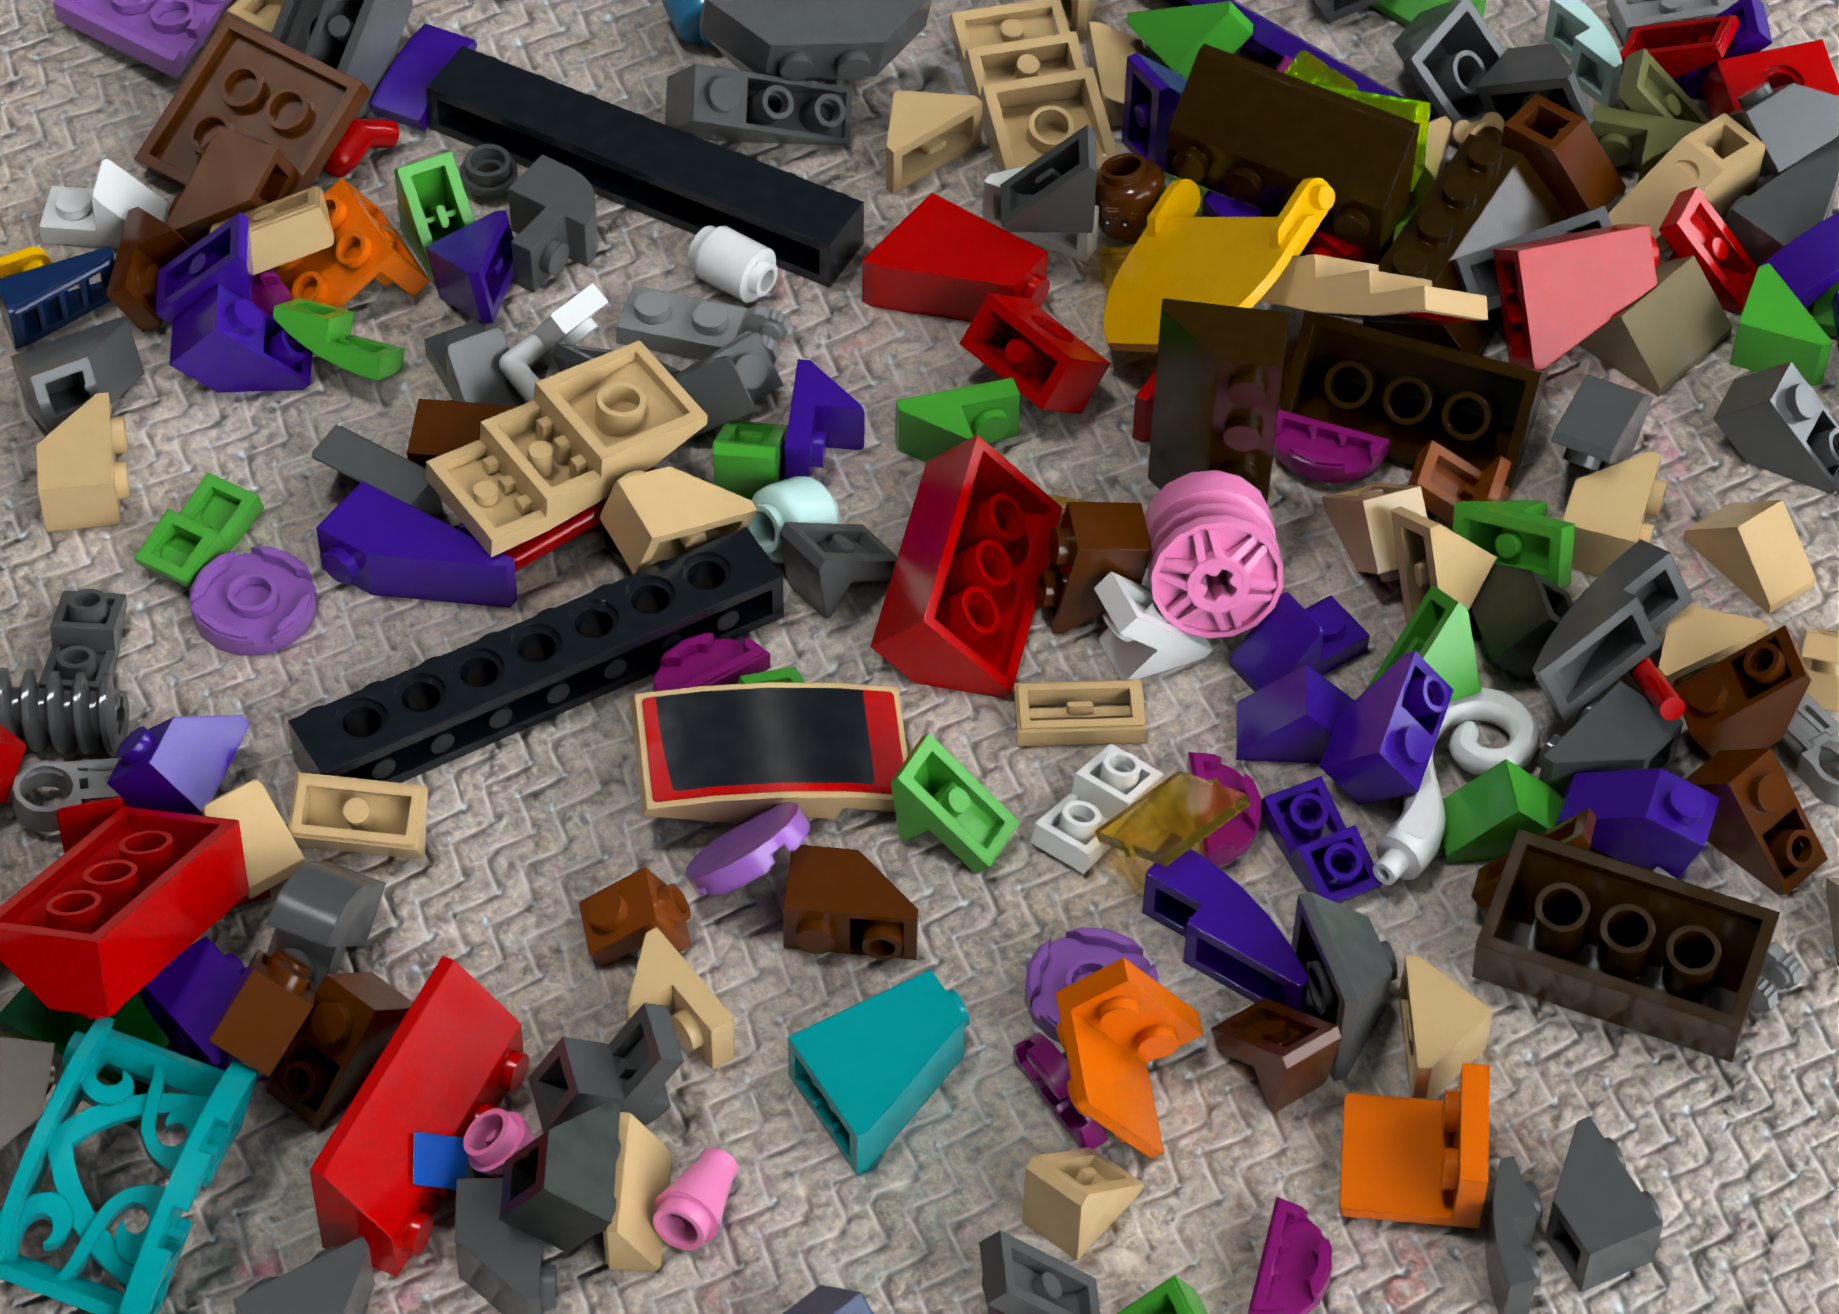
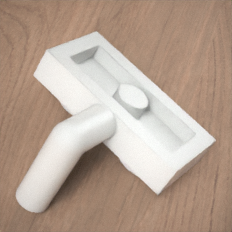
[499,283,608,403]

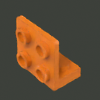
[270,177,430,308]
[1055,957,1203,1159]
[1339,1063,1490,1229]

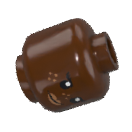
[1095,153,1167,244]

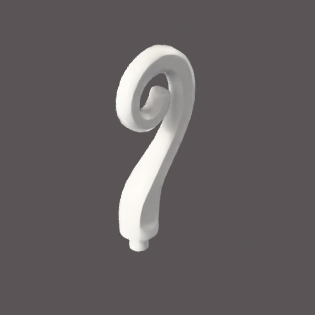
[1372,688,1540,885]

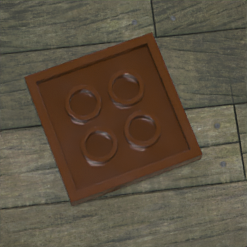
[134,15,371,197]

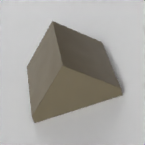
[1577,255,1732,397]

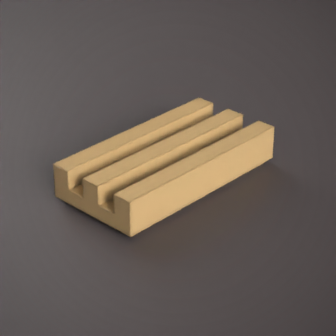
[1013,679,1147,747]

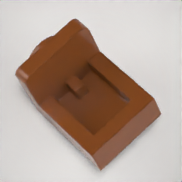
[1408,440,1511,526]
[579,867,691,966]

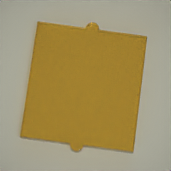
[1095,771,1250,867]

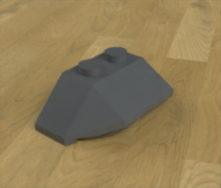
[270,0,413,118]
[699,0,932,82]

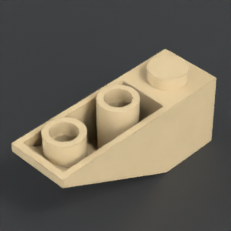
[1608,113,1766,253]

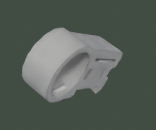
[1776,692,1839,807]
[13,758,131,832]

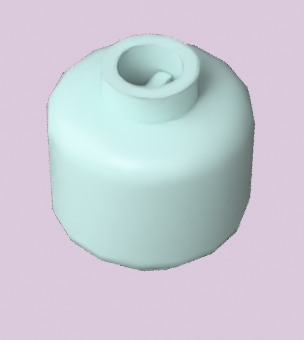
[748,476,839,563]

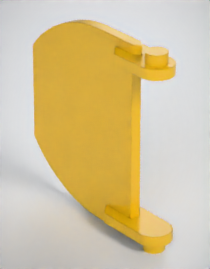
[1103,178,1335,352]

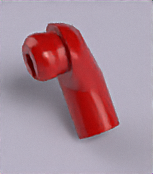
[323,118,399,178]

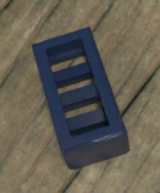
[0,246,115,349]

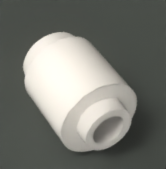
[687,225,778,303]

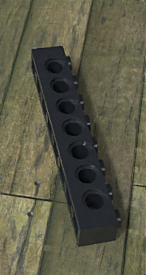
[288,527,784,783]

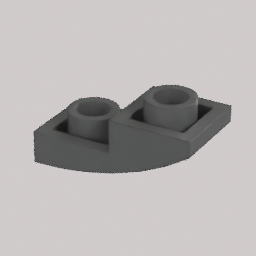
[38,589,127,691]
[1485,1156,1543,1314]

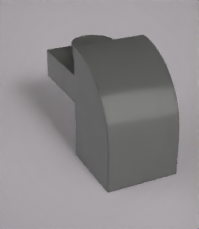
[508,154,598,293]
[266,861,386,994]
[528,1002,684,1133]

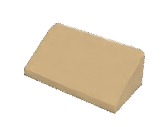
[1086,21,1146,127]
[209,186,334,275]
[288,772,428,859]
[603,1112,672,1272]

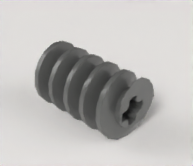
[0,668,129,757]

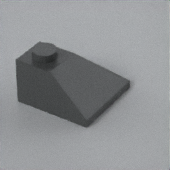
[1392,0,1505,130]
[1291,892,1398,1081]

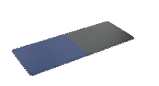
[413,1132,491,1190]

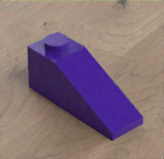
[316,481,518,608]

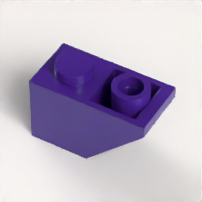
[169,284,312,393]
[1320,651,1454,805]

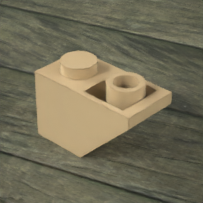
[36,392,131,532]
[1562,451,1668,576]

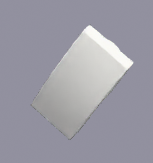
[1030,743,1164,874]

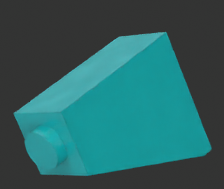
[788,969,970,1175]

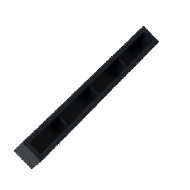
[426,46,864,288]

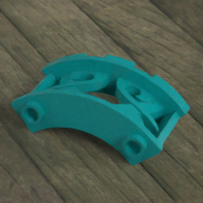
[0,1017,259,1314]

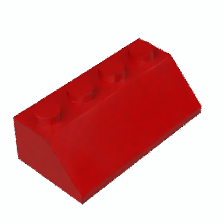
[870,435,1063,698]
[0,806,249,1019]
[309,956,529,1277]

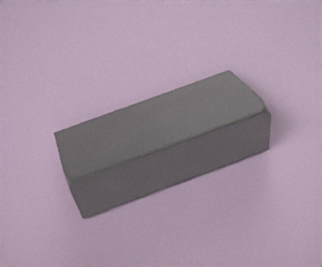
[312,425,444,519]

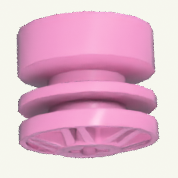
[1144,470,1284,639]

